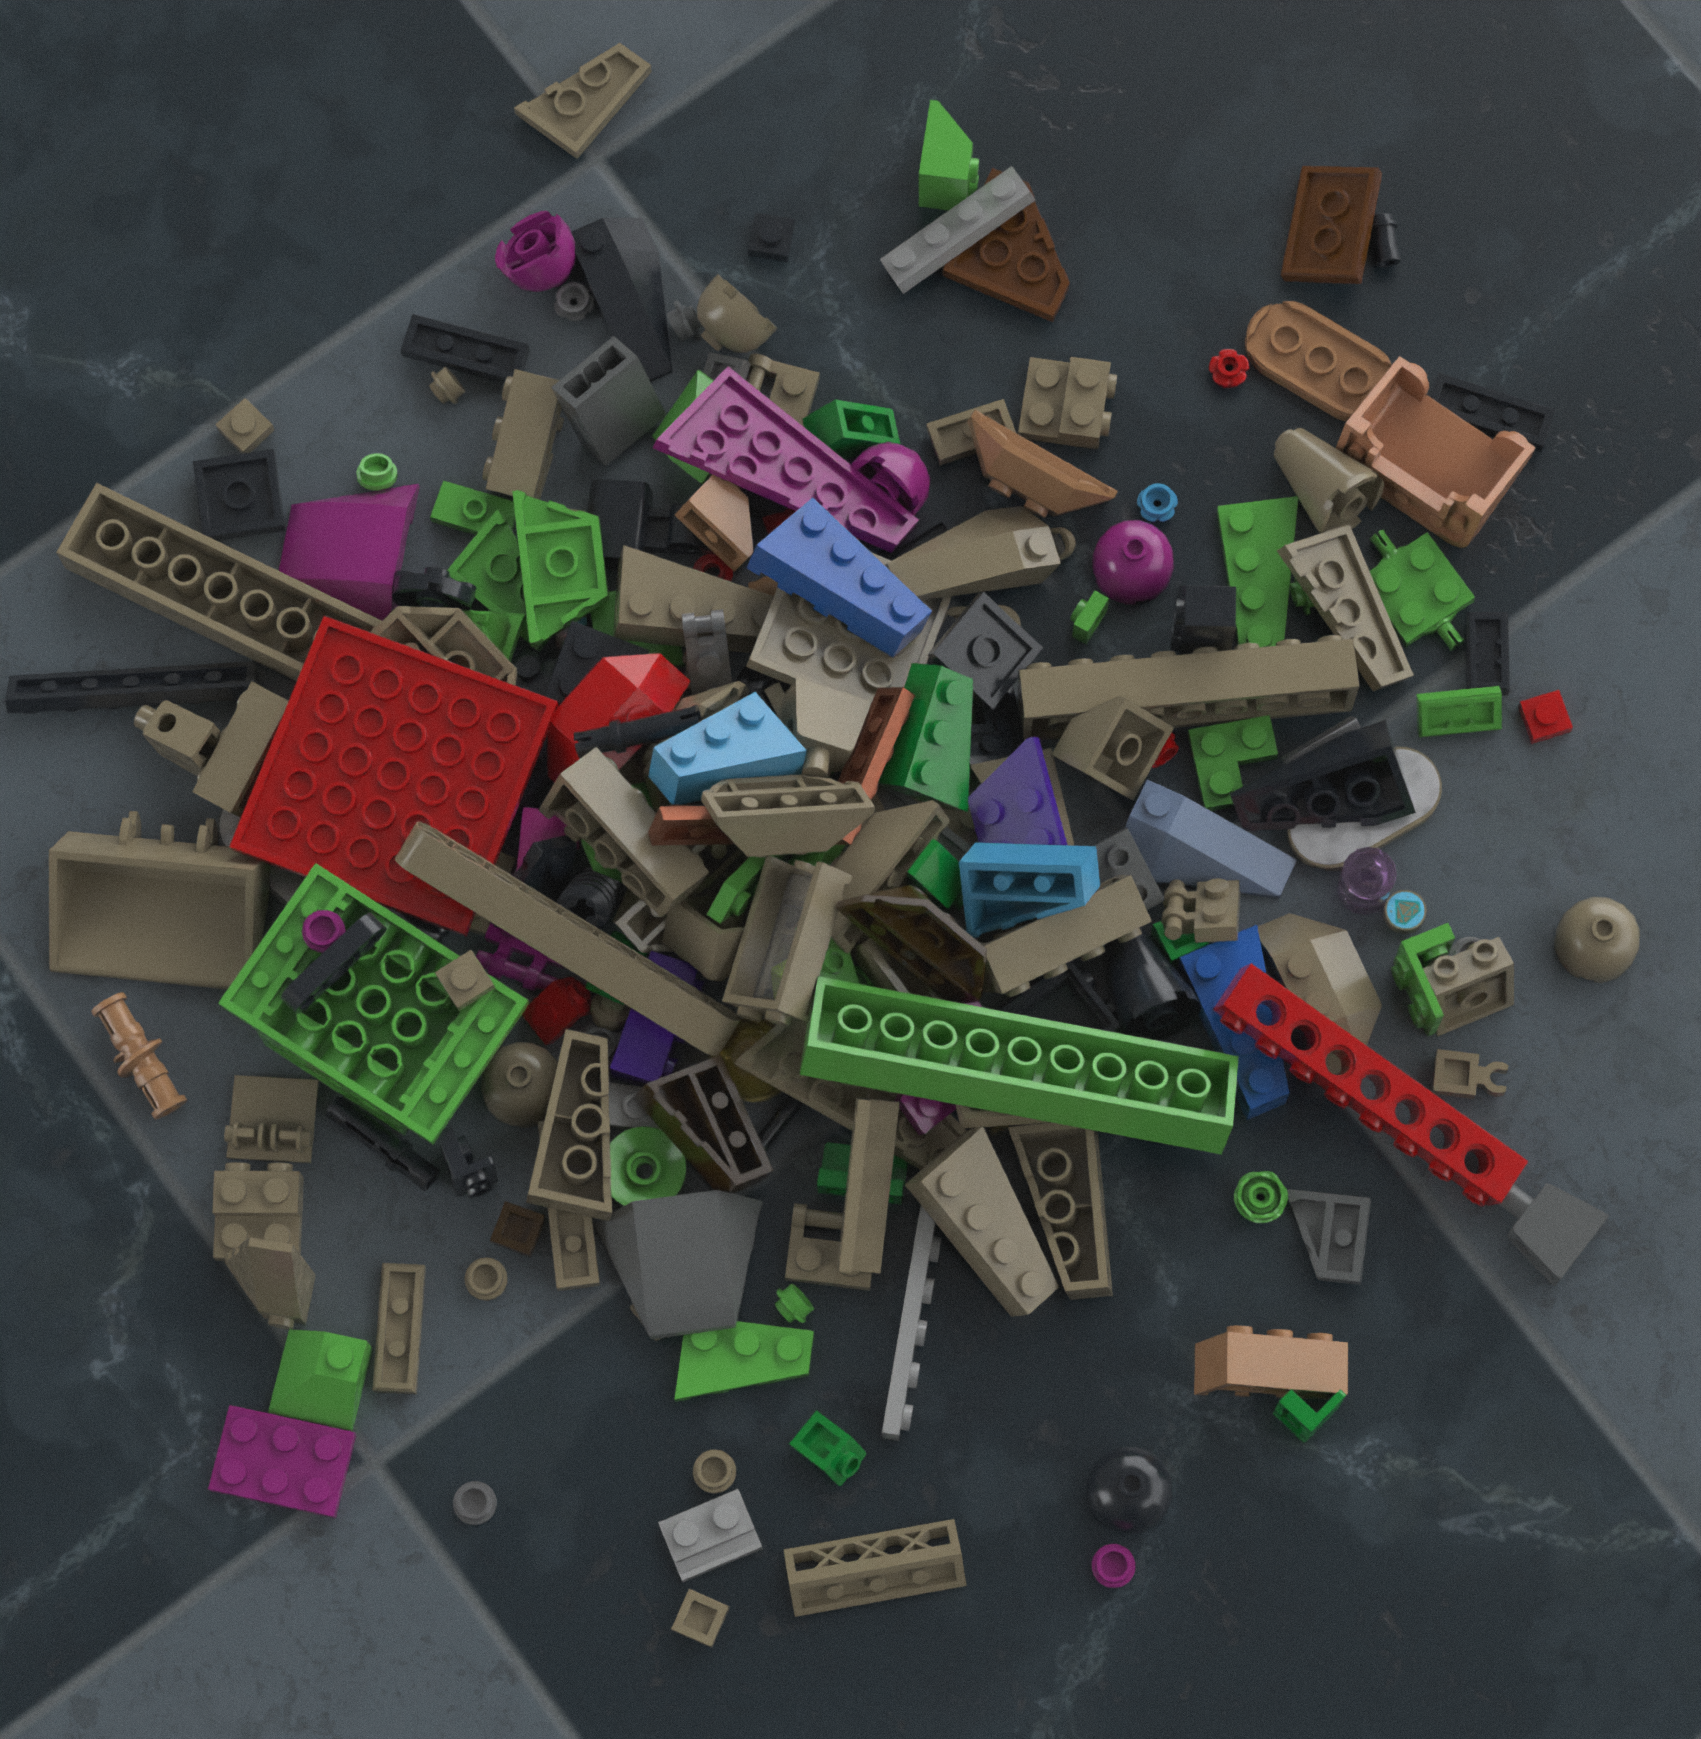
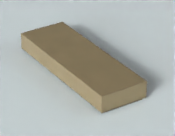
[372,1263,426,1394]

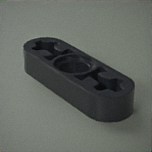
[281,912,387,1014]

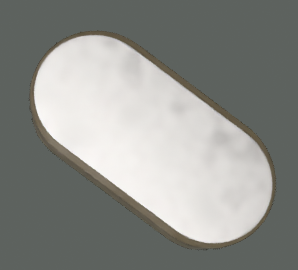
[1287,746,1442,871]

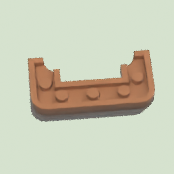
[1336,356,1536,548]

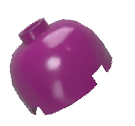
[495,211,577,292]
[851,442,930,516]
[1092,520,1174,605]

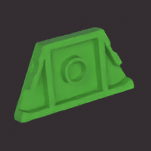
[512,490,609,647]

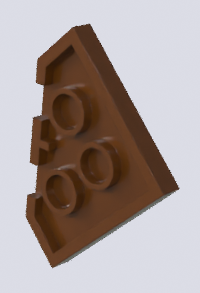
[943,168,1070,322]

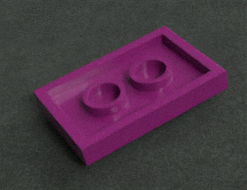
[208,1405,357,1519]

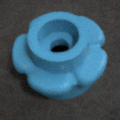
[1137,483,1178,522]

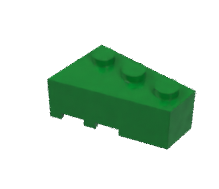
[878,663,973,812]

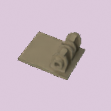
[224,1075,319,1163]

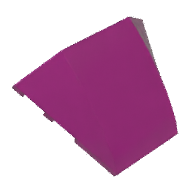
[279,484,420,621]

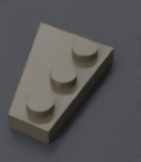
[514,43,652,159]

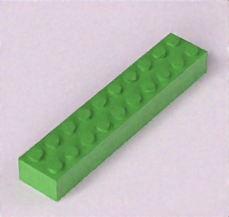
[800,976,1239,1155]

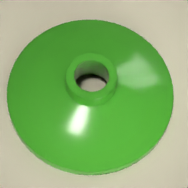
[610,1126,686,1206]

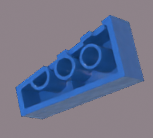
[1177,925,1289,1120]

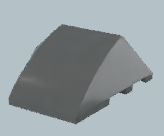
[594,1190,763,1340]

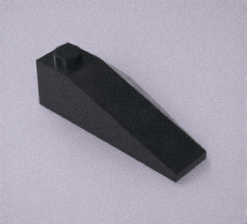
[571,218,673,382]

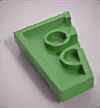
[447,509,551,652]
[707,854,791,924]
[674,1321,814,1402]

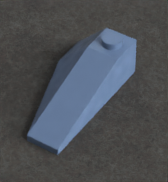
[1124,779,1297,898]

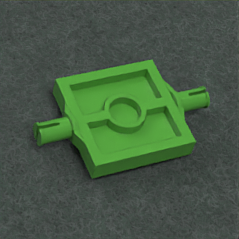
[1369,530,1475,651]

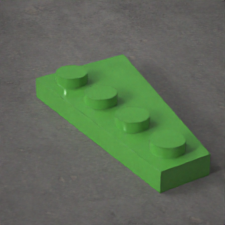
[1217,496,1298,647]

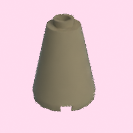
[1274,428,1384,533]

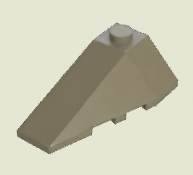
[225,1237,316,1329]

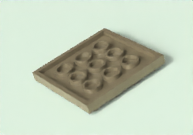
[746,552,952,703]

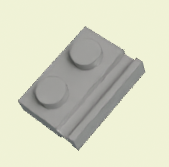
[658,1489,763,1582]

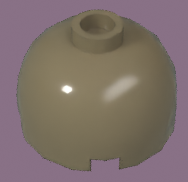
[697,274,777,353]
[1554,897,1640,983]
[480,1042,558,1128]

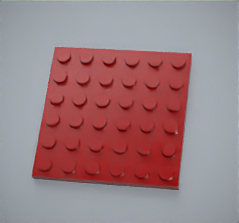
[229,616,559,937]

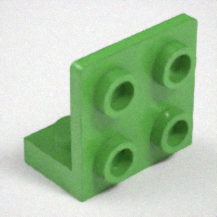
[1391,923,1455,1037]

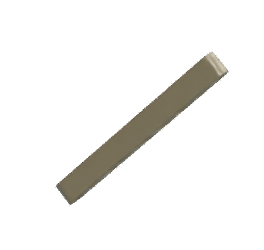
[395,822,741,1056]

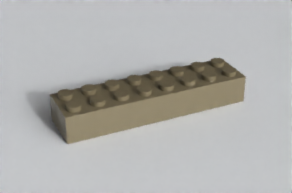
[56,483,382,681]
[1018,635,1359,741]

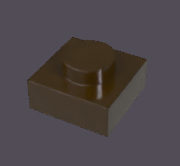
[490,1201,546,1258]

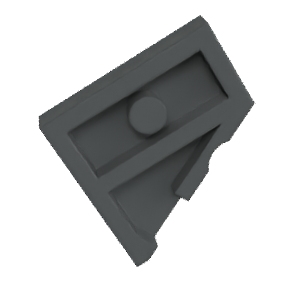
[1288,1189,1371,1285]

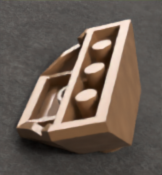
[968,410,1118,518]

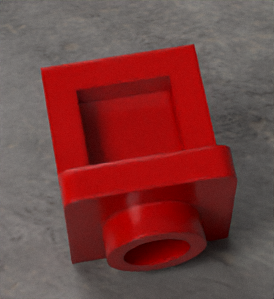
[522,977,592,1045]

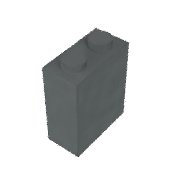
[551,336,666,466]

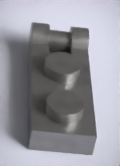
[682,609,732,695]

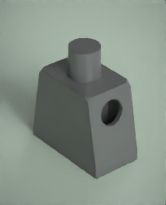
[1499,1183,1609,1286]

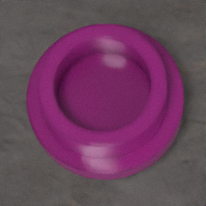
[302,910,346,953]
[1092,1544,1135,1588]

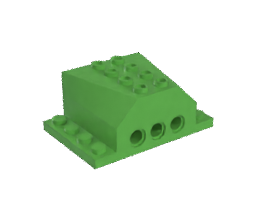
[218,863,529,1145]

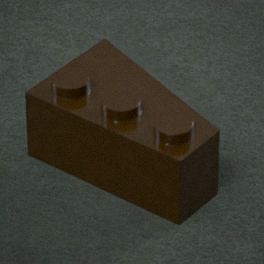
[633,1055,774,1194]

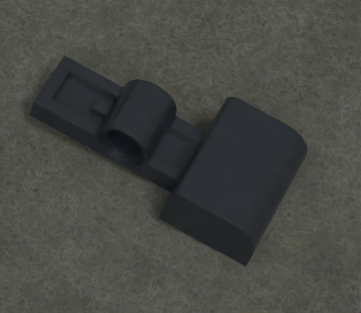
[587,479,752,570]

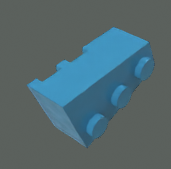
[648,692,807,805]
[959,843,1100,938]

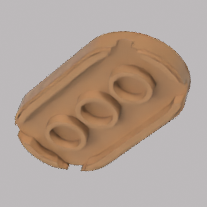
[1245,301,1392,422]

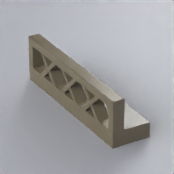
[837,1097,900,1273]
[784,1519,966,1617]

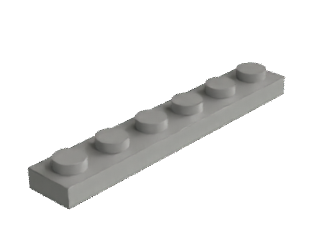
[882,1205,942,1441]

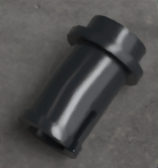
[1371,213,1401,268]

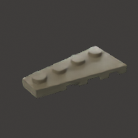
[1277,524,1414,691]

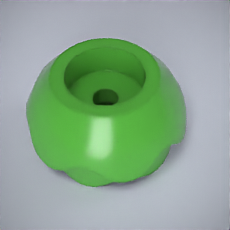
[1234,1171,1288,1223]

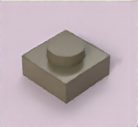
[215,398,275,454]
[435,950,495,1011]
[671,1589,729,1648]

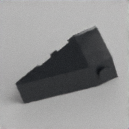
[1230,720,1416,831]

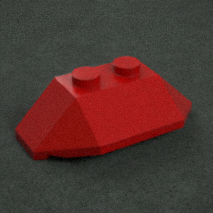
[547,653,691,783]

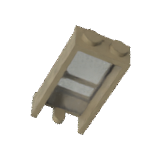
[722,856,852,1026]

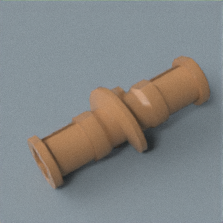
[91,992,187,1120]

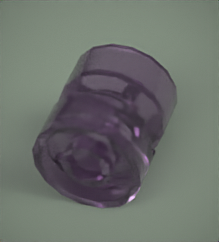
[1337,847,1397,915]

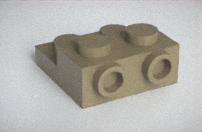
[1018,357,1117,449]
[1423,937,1514,1037]
[212,1162,304,1261]

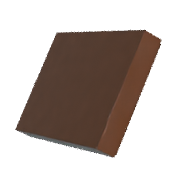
[1280,166,1382,284]

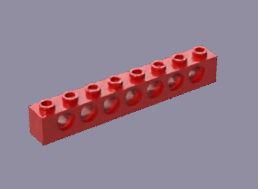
[1213,963,1528,1207]

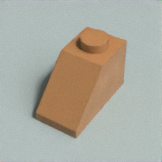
[675,475,753,572]

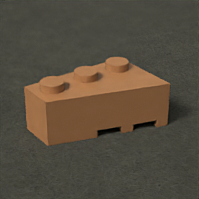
[1194,1326,1348,1400]

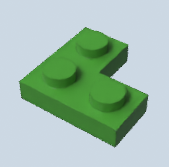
[1187,715,1278,811]

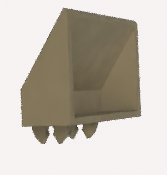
[49,811,271,989]

